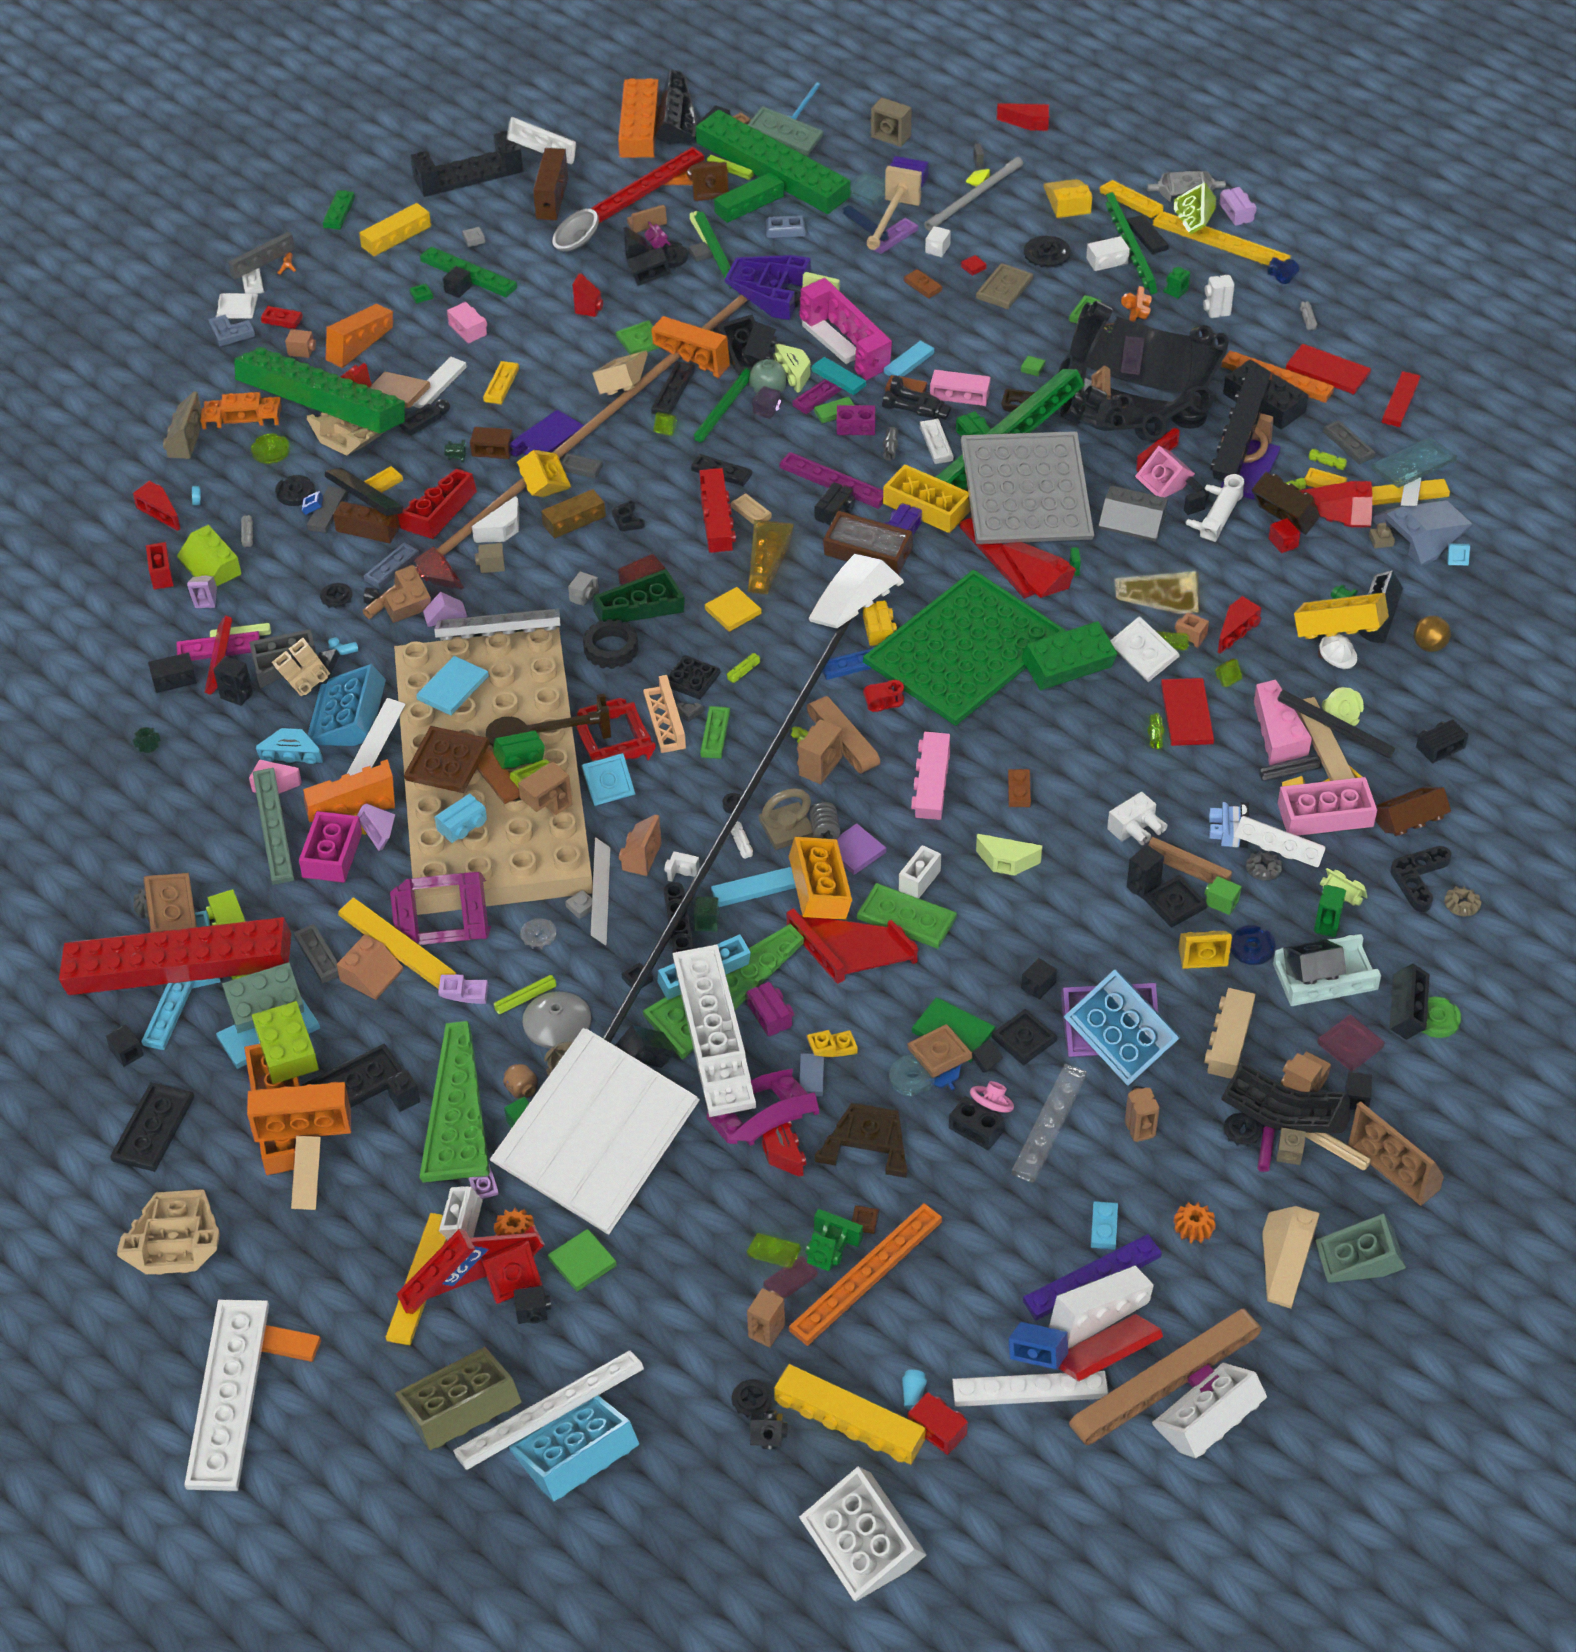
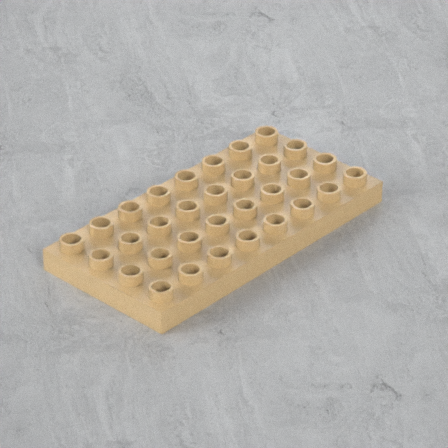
[394,627,593,915]

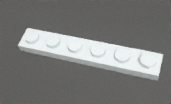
[953,1371,1108,1407]

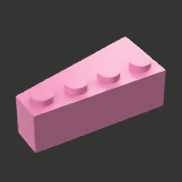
[911,732,950,820]

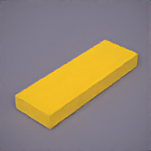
[483,361,519,405]

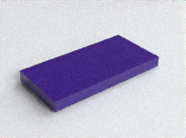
[1220,440,1281,500]

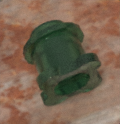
[444,439,466,463]

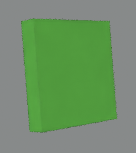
[616,320,660,355]
[548,1229,617,1292]

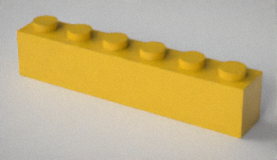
[774,1364,925,1465]

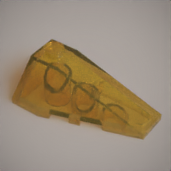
[1115,571,1200,614]

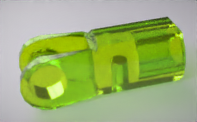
[1156,631,1189,651]

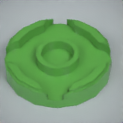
[1422,996,1461,1038]

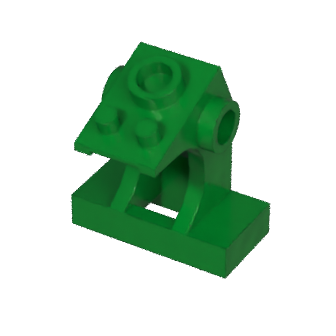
[805,1209,863,1271]

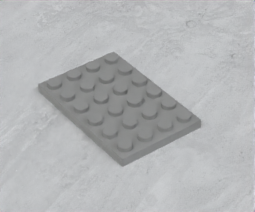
[434,609,560,640]

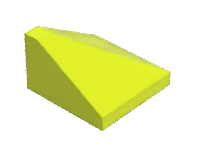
[966,169,990,187]

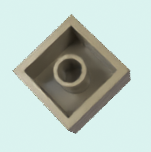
[871,97,912,147]

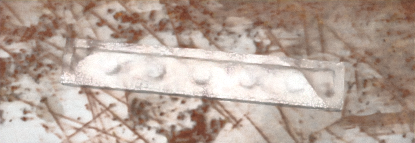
[1012,1064,1087,1183]

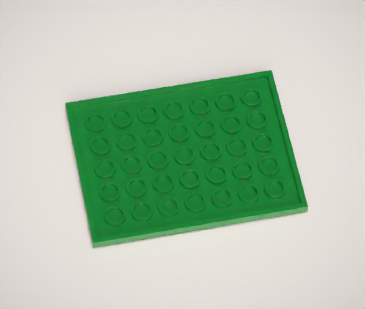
[863,569,1066,726]

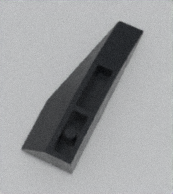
[654,69,696,145]

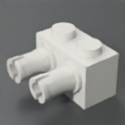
[1107,791,1167,845]

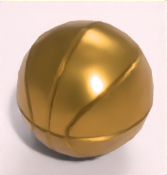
[1414,616,1451,652]

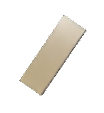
[291,1136,321,1210]

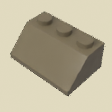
[163,392,202,459]

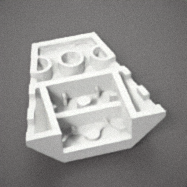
[809,554,904,628]

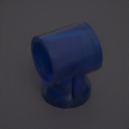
[1267,257,1299,284]

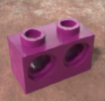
[837,405,875,435]

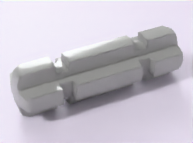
[1300,301,1317,330]
[241,515,253,547]

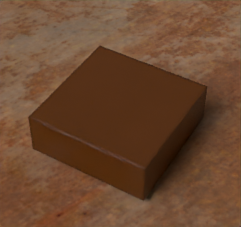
[852,1205,879,1234]

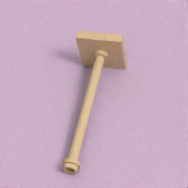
[867,166,922,250]

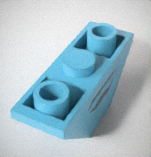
[256,728,323,764]

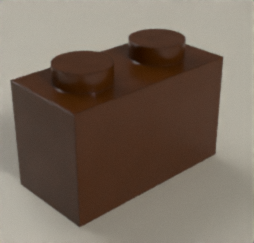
[470,427,513,459]

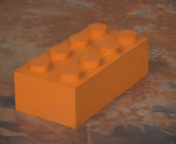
[247,1082,351,1142]

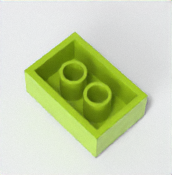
[251,1001,319,1084]

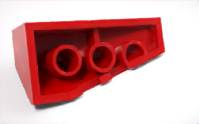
[1299,481,1373,528]
[1001,542,1076,598]

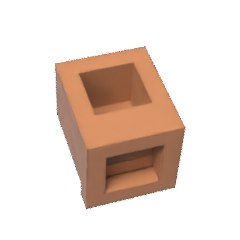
[1175,612,1209,648]

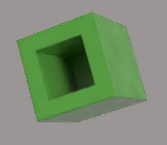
[1204,876,1242,915]

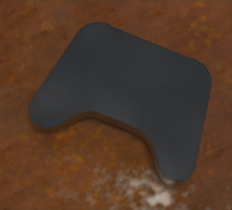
[612,501,645,531]

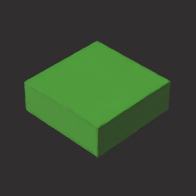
[1021,356,1045,376]

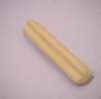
[1305,1133,1371,1170]

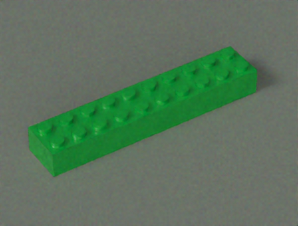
[696,109,851,215]
[235,347,405,434]

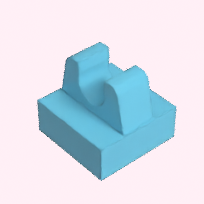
[1447,544,1470,565]

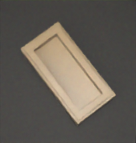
[731,493,772,527]

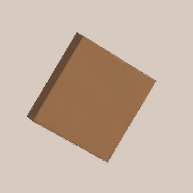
[907,1024,972,1078]

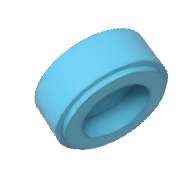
[192,486,201,505]

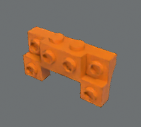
[201,392,282,429]

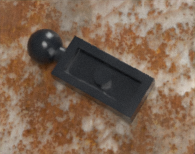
[399,399,450,435]

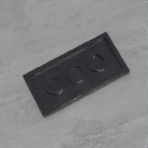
[301,1043,403,1107]
[110,1082,194,1172]

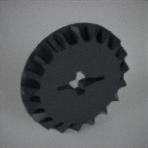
[1024,236,1071,268]

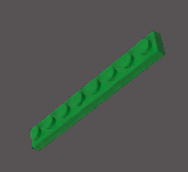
[1105,192,1157,295]

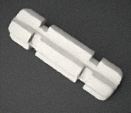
[731,821,753,859]

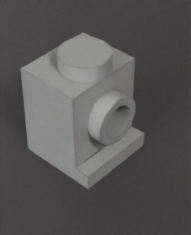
[568,572,599,606]

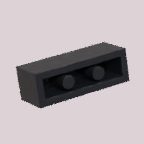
[1389,963,1430,1040]

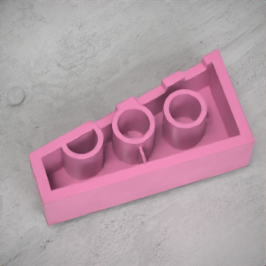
[1254,680,1312,765]

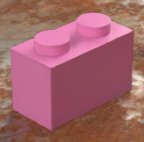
[447,302,487,343]

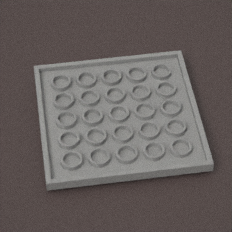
[961,432,1094,544]

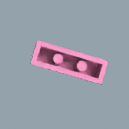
[930,370,990,406]

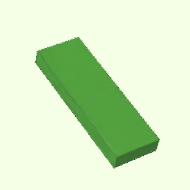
[700,706,730,759]

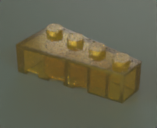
[748,520,794,594]

